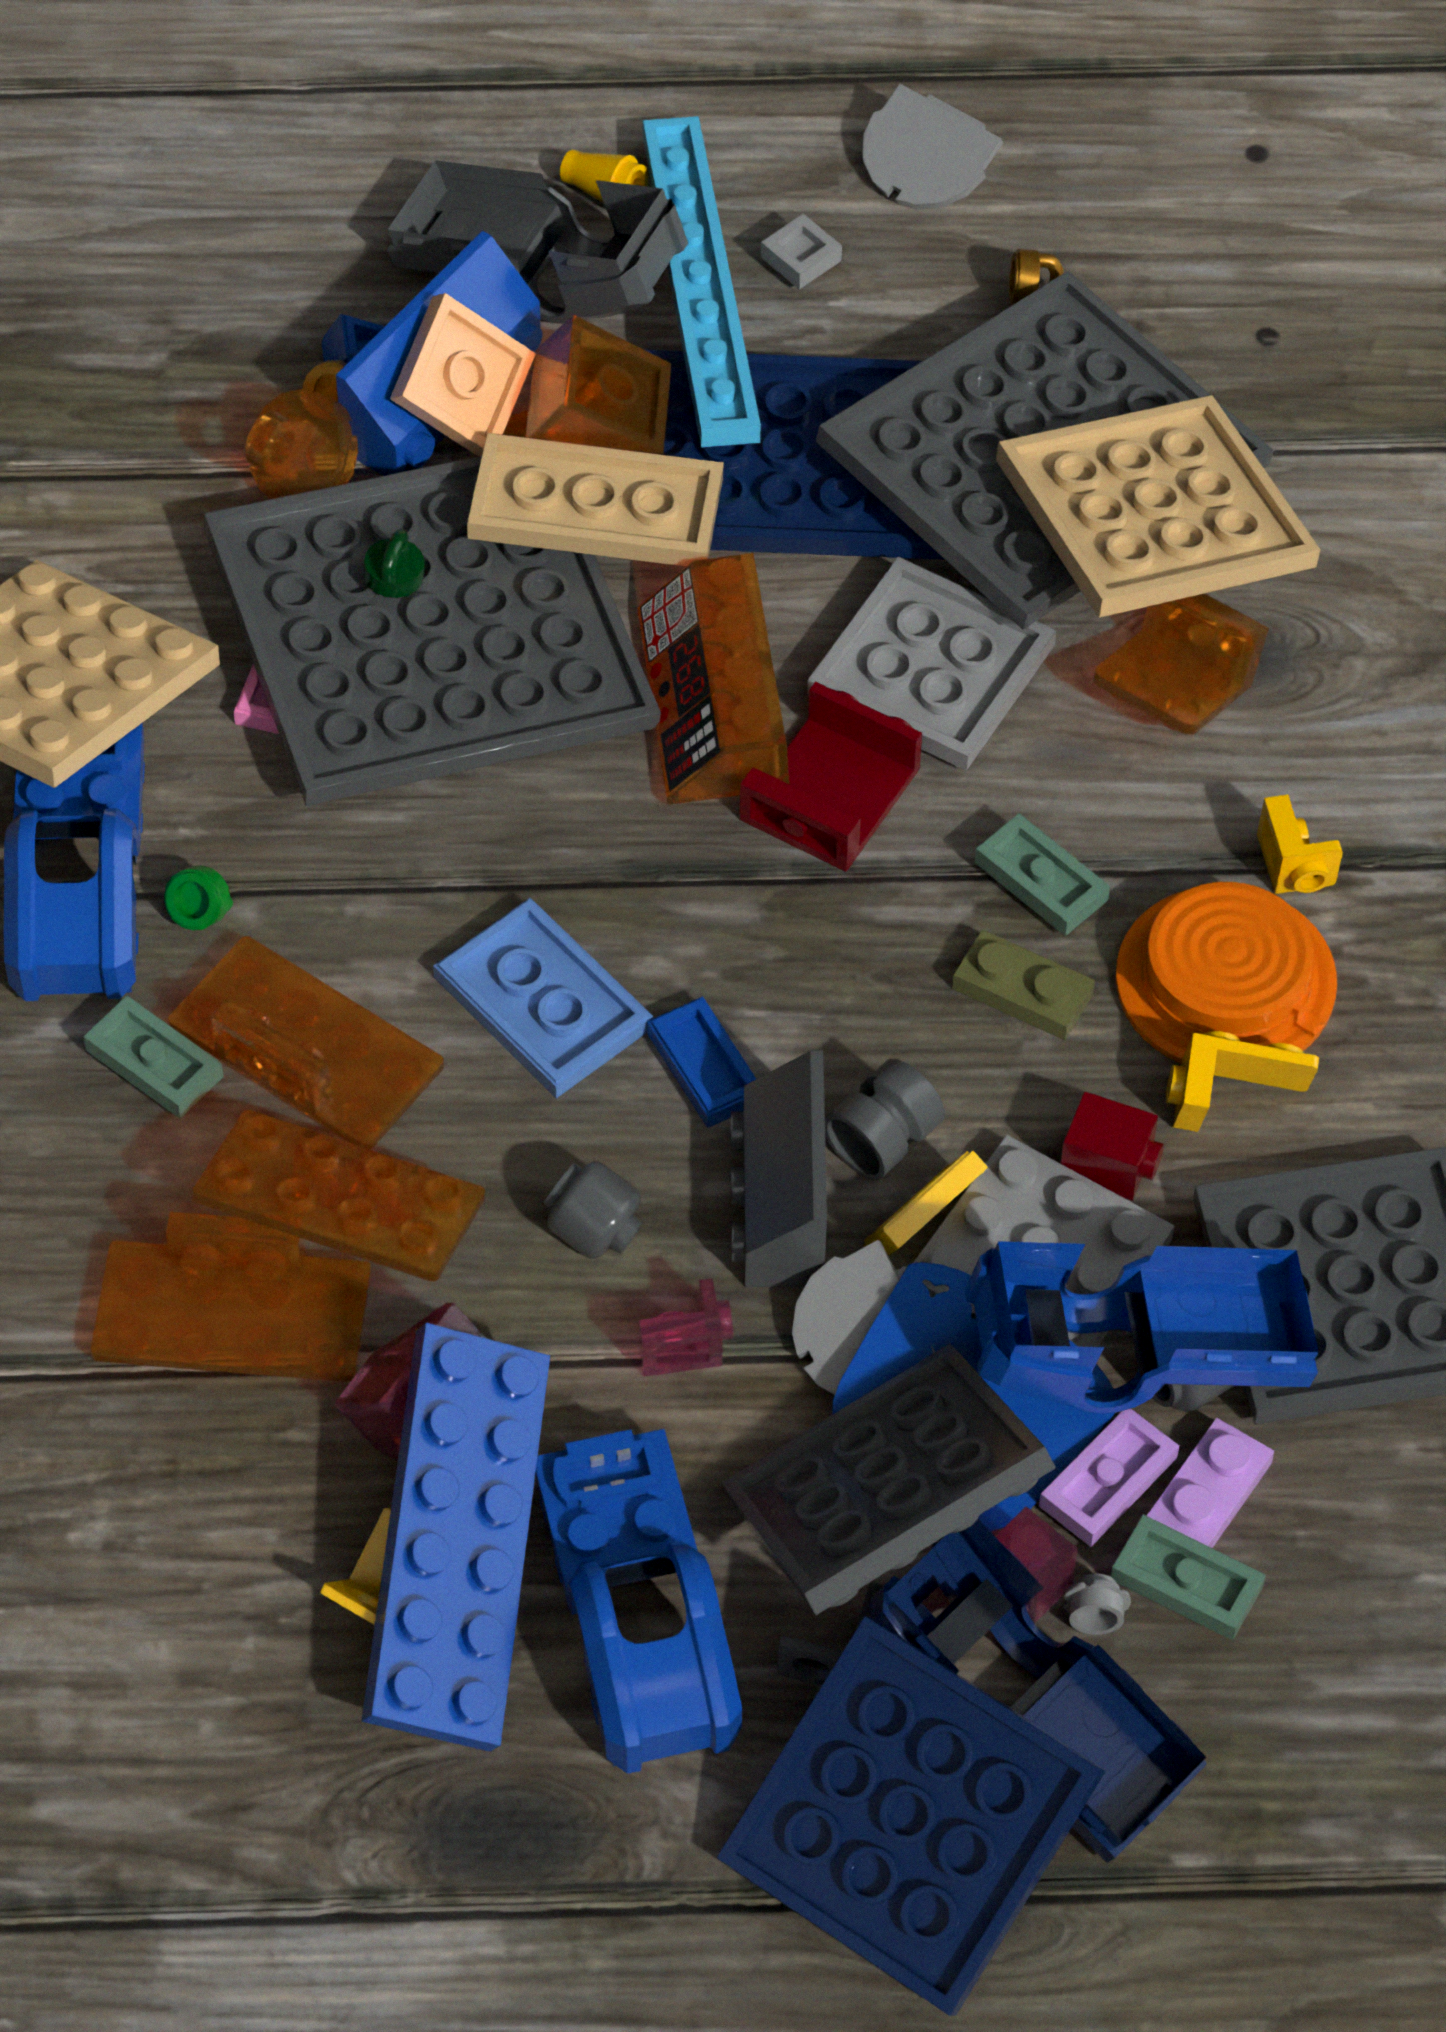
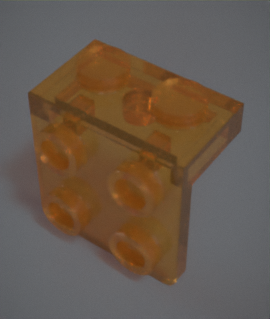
[1093,593,1269,735]

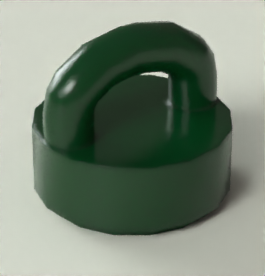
[364,529,425,598]

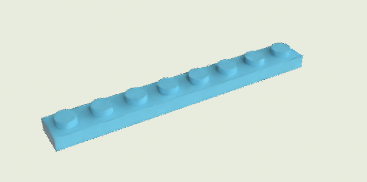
[643,116,761,447]

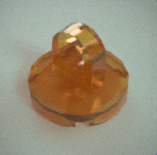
[245,389,358,499]

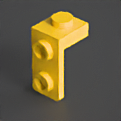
[1166,1031,1319,1132]

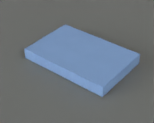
[433,898,653,1099]

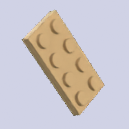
[467,433,724,569]

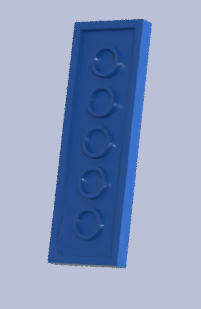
[361,1323,550,1752]

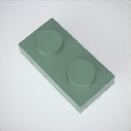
[975,813,1110,937]
[83,996,224,1119]
[1111,1514,1266,1641]

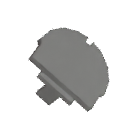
[863,83,1003,209]
[792,1240,935,1395]

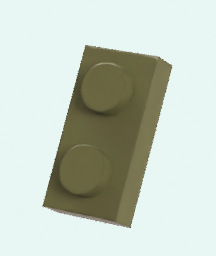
[952,929,1095,1040]

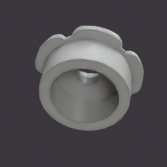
[1064,1574,1131,1635]

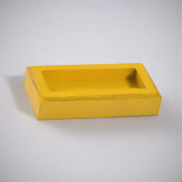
[863,1151,988,1256]

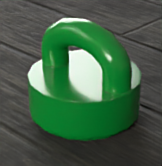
[164,865,233,931]

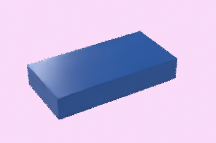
[647,996,756,1128]

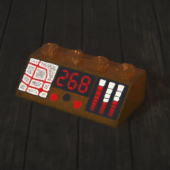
[637,553,789,805]

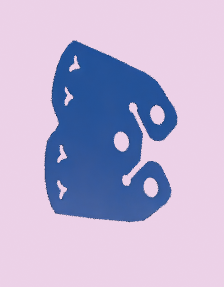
[832,1262,1116,1531]

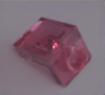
[639,1278,733,1377]

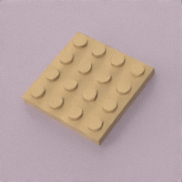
[996,395,1321,618]
[0,560,220,788]

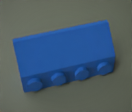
[336,231,543,476]

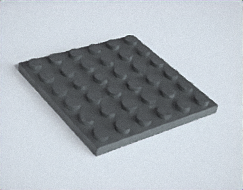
[204,456,661,806]

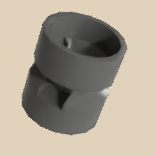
[825,1059,945,1180]

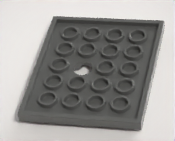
[816,271,1274,630]

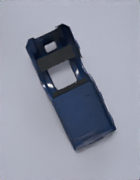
[869,1519,1207,1863]

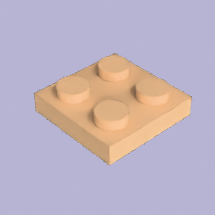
[390,293,536,457]

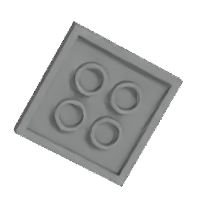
[807,557,1056,771]
[914,1135,1175,1347]

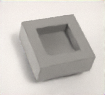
[761,214,842,290]

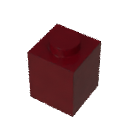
[1061,1091,1164,1201]

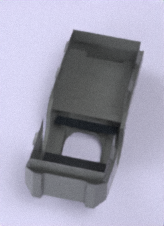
[387,160,688,324]

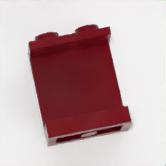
[739,681,922,872]

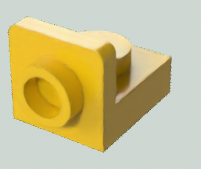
[1257,794,1343,894]

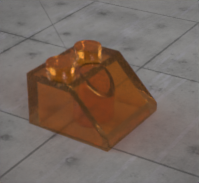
[525,314,671,455]

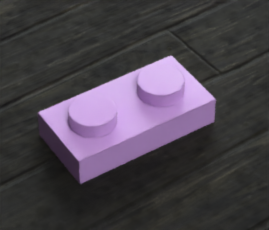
[1039,1409,1179,1547]
[1147,1418,1274,1548]

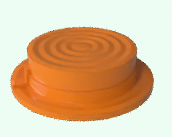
[1116,882,1337,1064]

